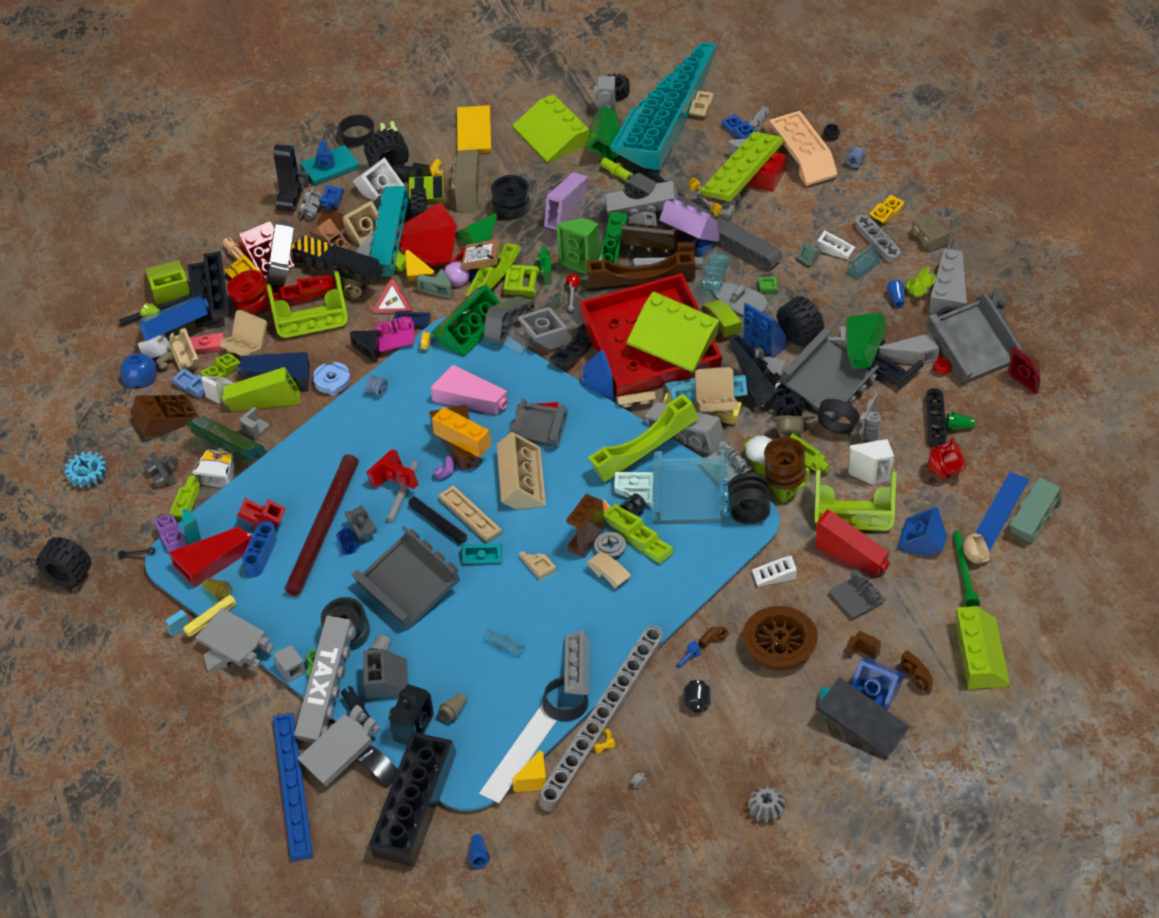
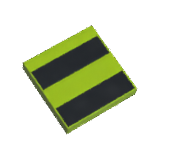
[409,175,444,204]

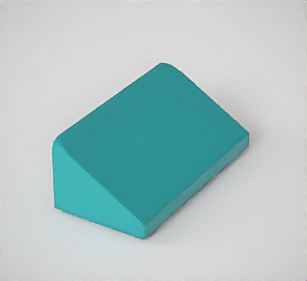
[183,508,201,545]
[462,543,502,565]

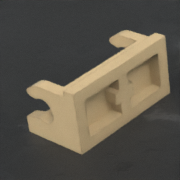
[168,328,198,371]

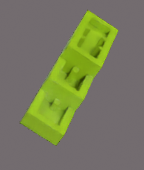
[465,243,521,297]
[604,504,674,564]

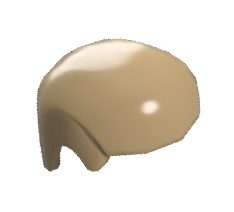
[963,533,990,564]

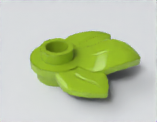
[906,267,936,297]

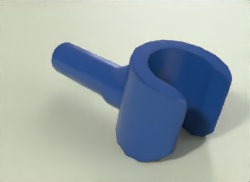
[677,641,701,667]

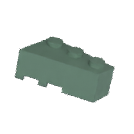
[1009,477,1062,544]

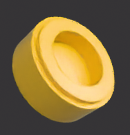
[421,331,431,350]

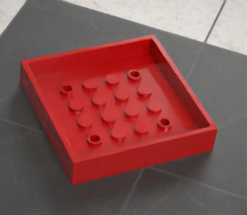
[579,273,722,397]

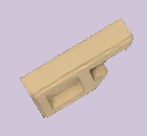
[519,551,556,580]

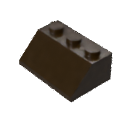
[621,222,679,253]

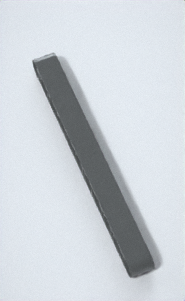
[624,173,782,270]

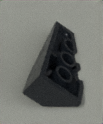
[728,335,791,407]

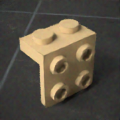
[220,310,267,358]
[695,367,738,414]

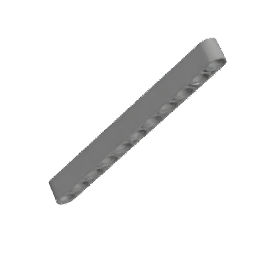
[539,625,663,811]

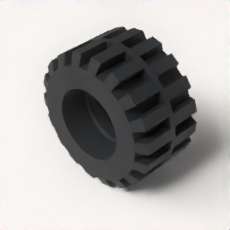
[363,128,409,169]
[776,296,825,347]
[36,537,92,588]

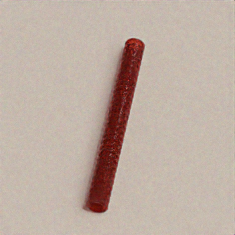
[284,454,359,596]

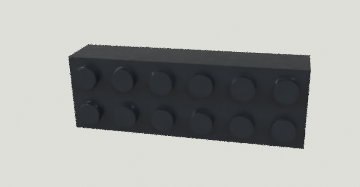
[369,732,456,867]

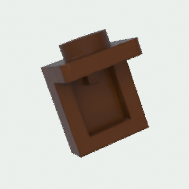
[847,631,881,660]

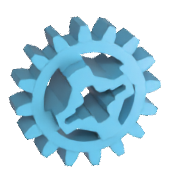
[64,451,107,488]

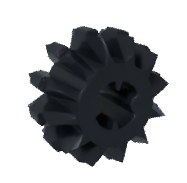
[773,391,806,417]

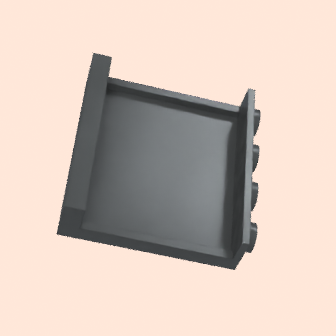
[925,293,1023,384]
[351,526,460,630]

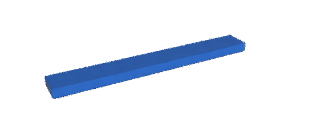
[273,713,314,862]

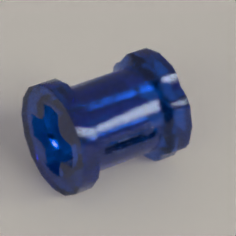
[336,528,359,555]

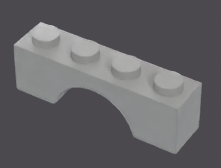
[606,181,678,217]

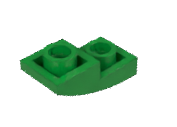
[537,246,552,284]

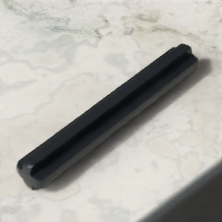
[408,496,468,544]

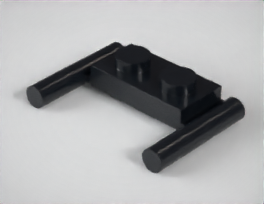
[866,339,924,387]

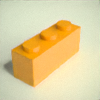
[432,407,491,458]

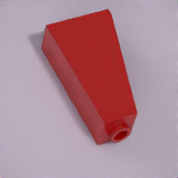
[815,509,890,578]
[169,526,252,588]

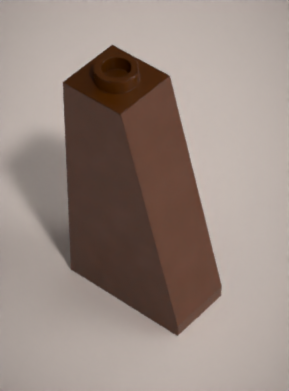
[429,405,480,470]

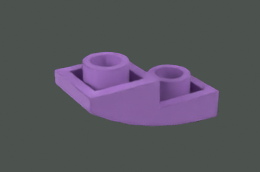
[153,513,187,552]

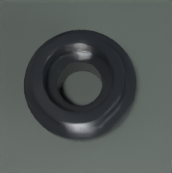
[823,124,840,139]

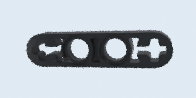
[926,388,947,449]

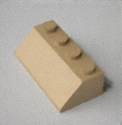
[497,432,546,510]

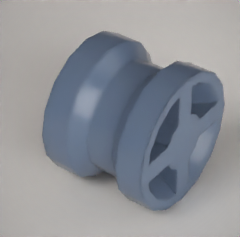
[845,146,866,168]
[365,375,388,397]

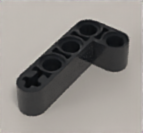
[273,144,301,212]

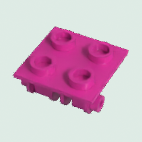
[376,316,415,352]

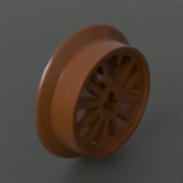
[743,606,818,671]

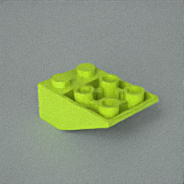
[145,260,190,305]

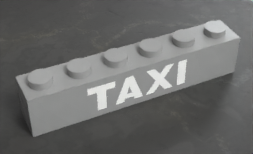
[294,616,356,743]

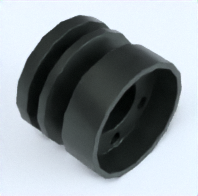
[728,473,771,525]

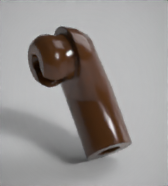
[698,627,728,648]

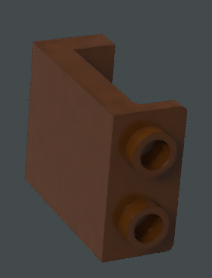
[566,494,605,558]

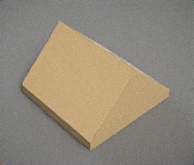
[343,201,379,247]

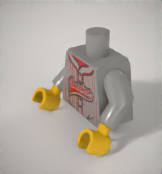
[688,178,741,219]

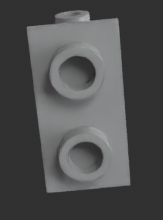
[298,186,322,220]

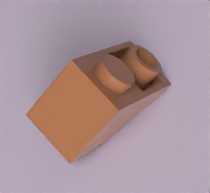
[309,218,350,249]

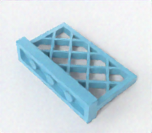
[665,371,747,403]

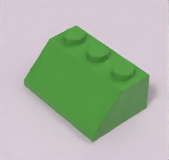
[557,218,600,274]

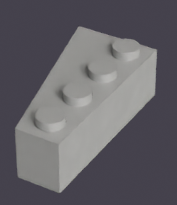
[929,248,967,313]
[645,402,726,455]

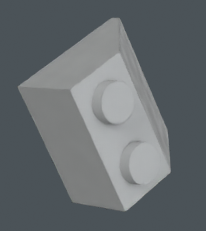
[518,307,567,350]

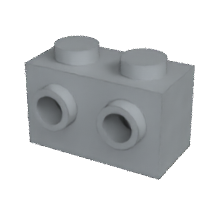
[595,76,616,111]

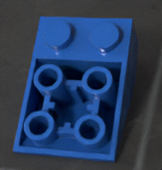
[743,303,786,358]

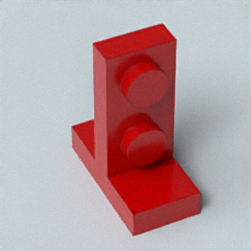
[366,449,419,489]

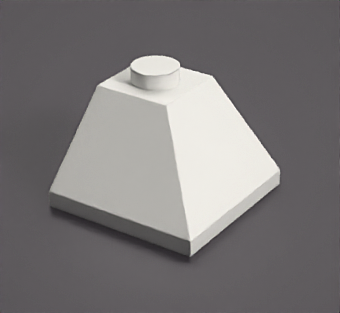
[353,158,404,201]

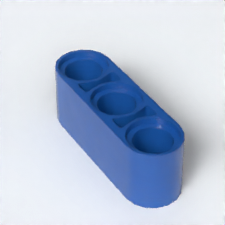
[242,521,277,577]

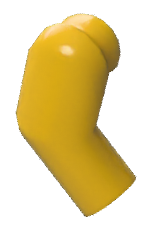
[430,159,443,176]

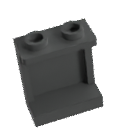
[511,398,568,447]

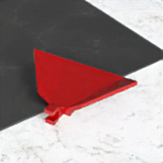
[399,202,457,266]

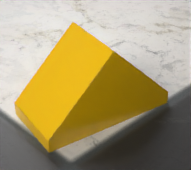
[405,250,436,281]
[512,750,546,793]

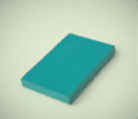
[300,145,360,186]

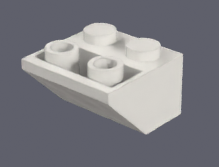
[848,439,894,485]

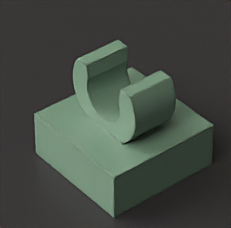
[796,242,820,266]

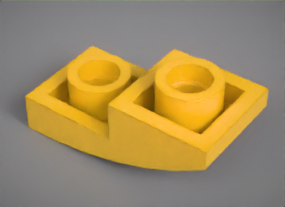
[869,195,905,224]

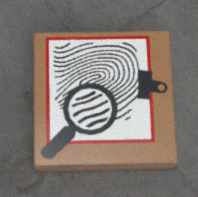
[461,239,501,270]

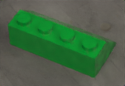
[431,284,501,356]

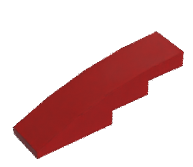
[264,275,335,312]

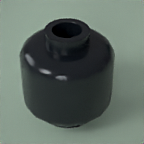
[683,680,711,713]

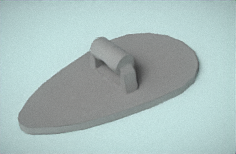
[710,282,767,316]

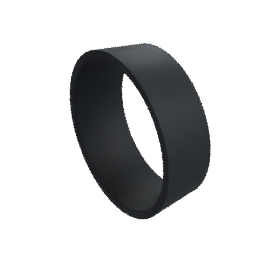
[338,114,374,146]
[817,399,860,434]
[542,677,589,721]

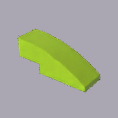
[702,299,741,337]

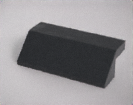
[187,251,229,328]

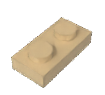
[616,391,656,408]

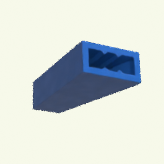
[139,295,210,341]

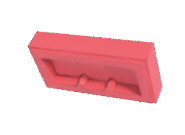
[190,333,225,354]

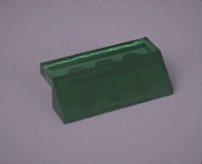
[186,416,267,463]

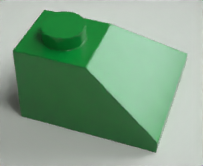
[456,213,497,245]

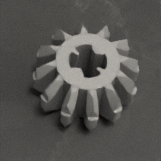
[748,785,785,824]

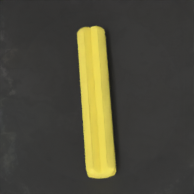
[183,595,236,637]

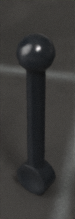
[118,547,156,559]

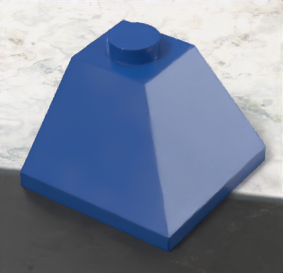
[580,350,614,402]
[897,507,947,556]

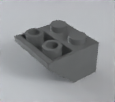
[363,649,408,699]

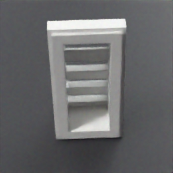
[815,230,855,260]
[752,556,797,587]

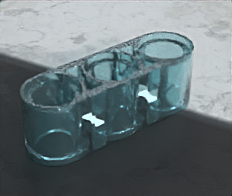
[702,251,730,291]

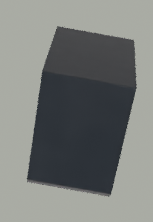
[349,330,379,363]

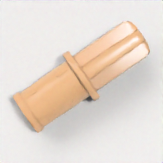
[222,237,247,260]

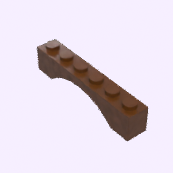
[587,251,695,288]

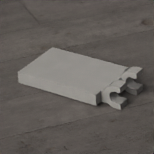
[195,608,274,669]
[298,705,381,787]

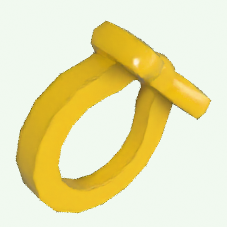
[589,728,615,754]

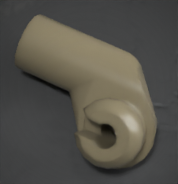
[156,351,175,370]

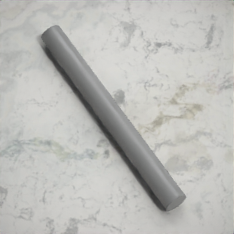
[386,461,419,523]

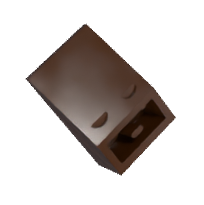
[130,394,200,437]

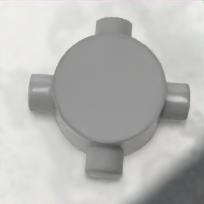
[631,772,647,788]

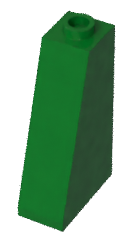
[586,105,620,161]
[847,312,887,369]

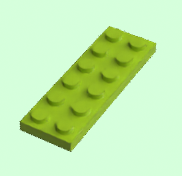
[700,132,784,202]

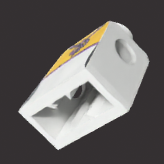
[193,445,235,488]

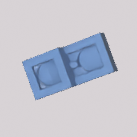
[171,368,205,398]

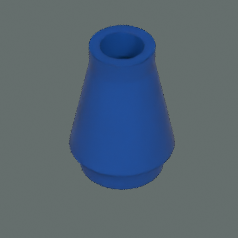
[887,280,905,308]
[468,834,490,868]

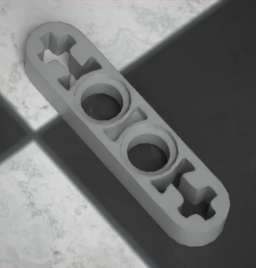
[855,215,901,263]

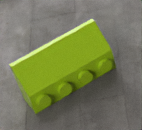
[955,606,1010,689]

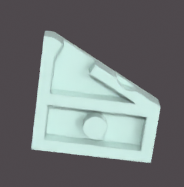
[614,472,654,508]

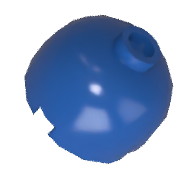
[120,353,158,389]

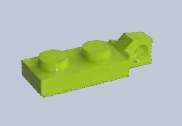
[790,433,832,474]
[169,476,200,522]

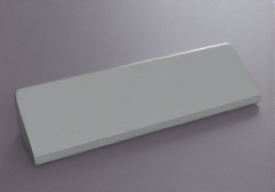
[564,630,590,695]

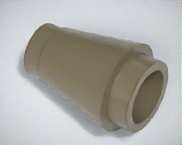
[438,693,467,722]

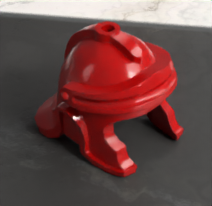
[926,438,967,480]

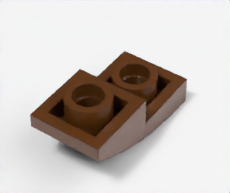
[900,650,933,694]

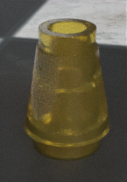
[202,578,232,601]

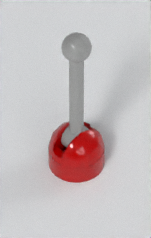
[566,274,580,312]

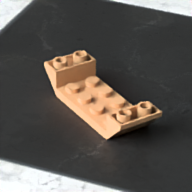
[762,111,838,186]

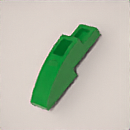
[599,212,628,264]

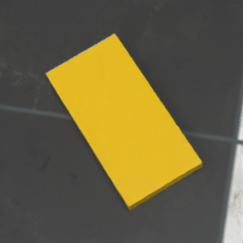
[457,105,491,154]

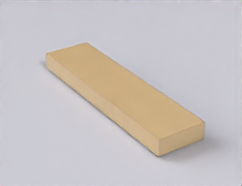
[438,485,502,544]

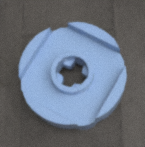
[313,362,351,396]

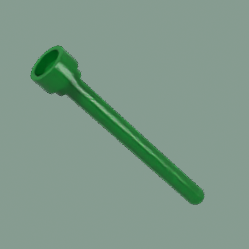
[953,530,980,607]

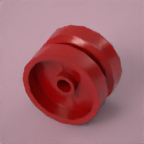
[227,270,270,314]

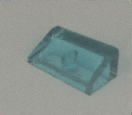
[848,244,880,280]

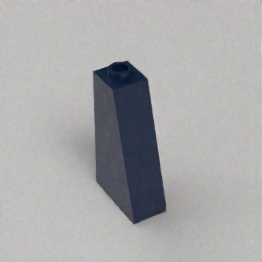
[238,352,310,391]

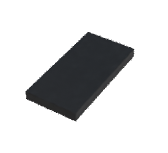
[816,677,910,760]

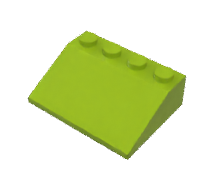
[512,94,589,164]
[627,292,719,373]

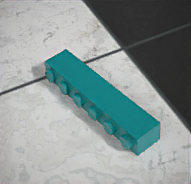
[370,186,409,276]

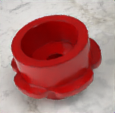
[932,358,951,375]

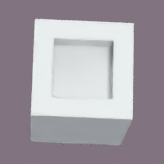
[138,334,171,358]

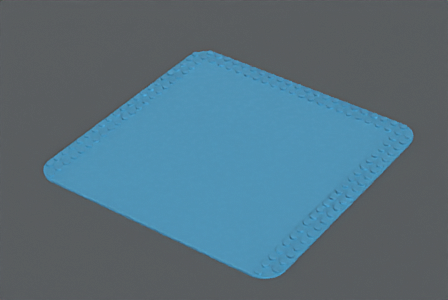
[145,316,780,811]

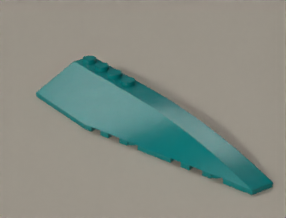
[610,42,717,170]

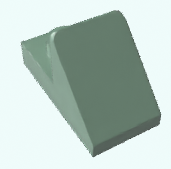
[417,269,453,299]

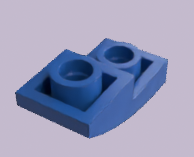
[721,114,757,139]

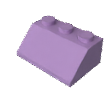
[659,199,720,241]

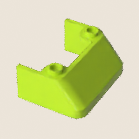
[267,270,348,338]
[815,465,896,531]

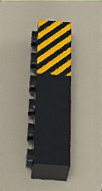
[290,235,383,286]

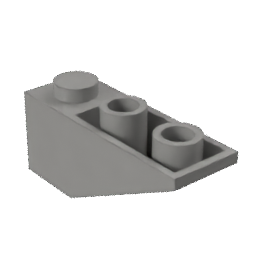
[878,333,940,365]

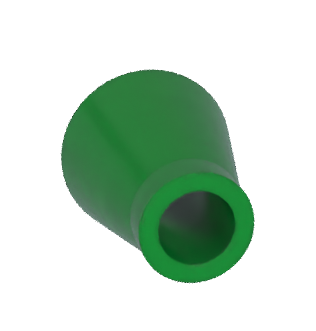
[946,412,975,431]

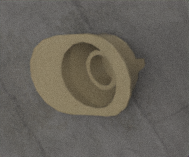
[771,415,816,437]

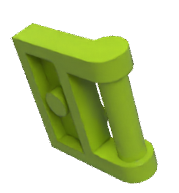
[503,265,540,298]

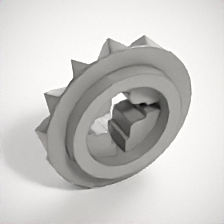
[594,532,626,559]

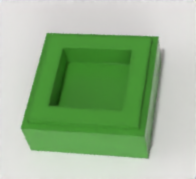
[759,277,778,294]

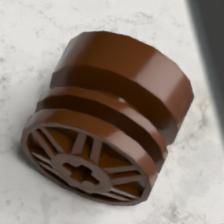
[764,437,806,490]

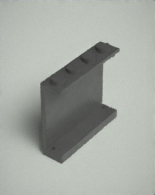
[779,327,879,420]

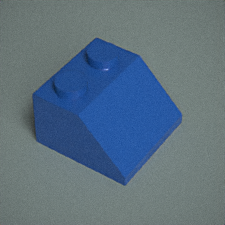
[851,658,905,711]

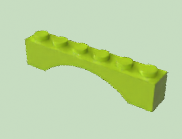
[588,394,699,483]

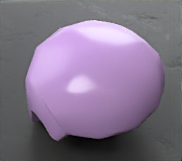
[444,262,470,287]

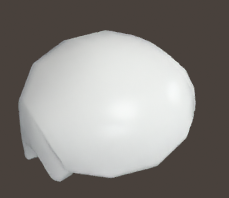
[745,436,772,464]

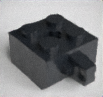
[388,684,434,745]

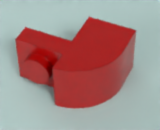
[237,498,286,530]

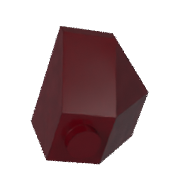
[1008,347,1041,394]

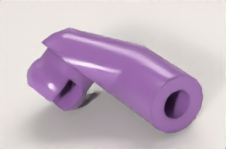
[434,456,454,479]

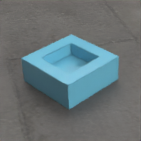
[165,610,189,637]

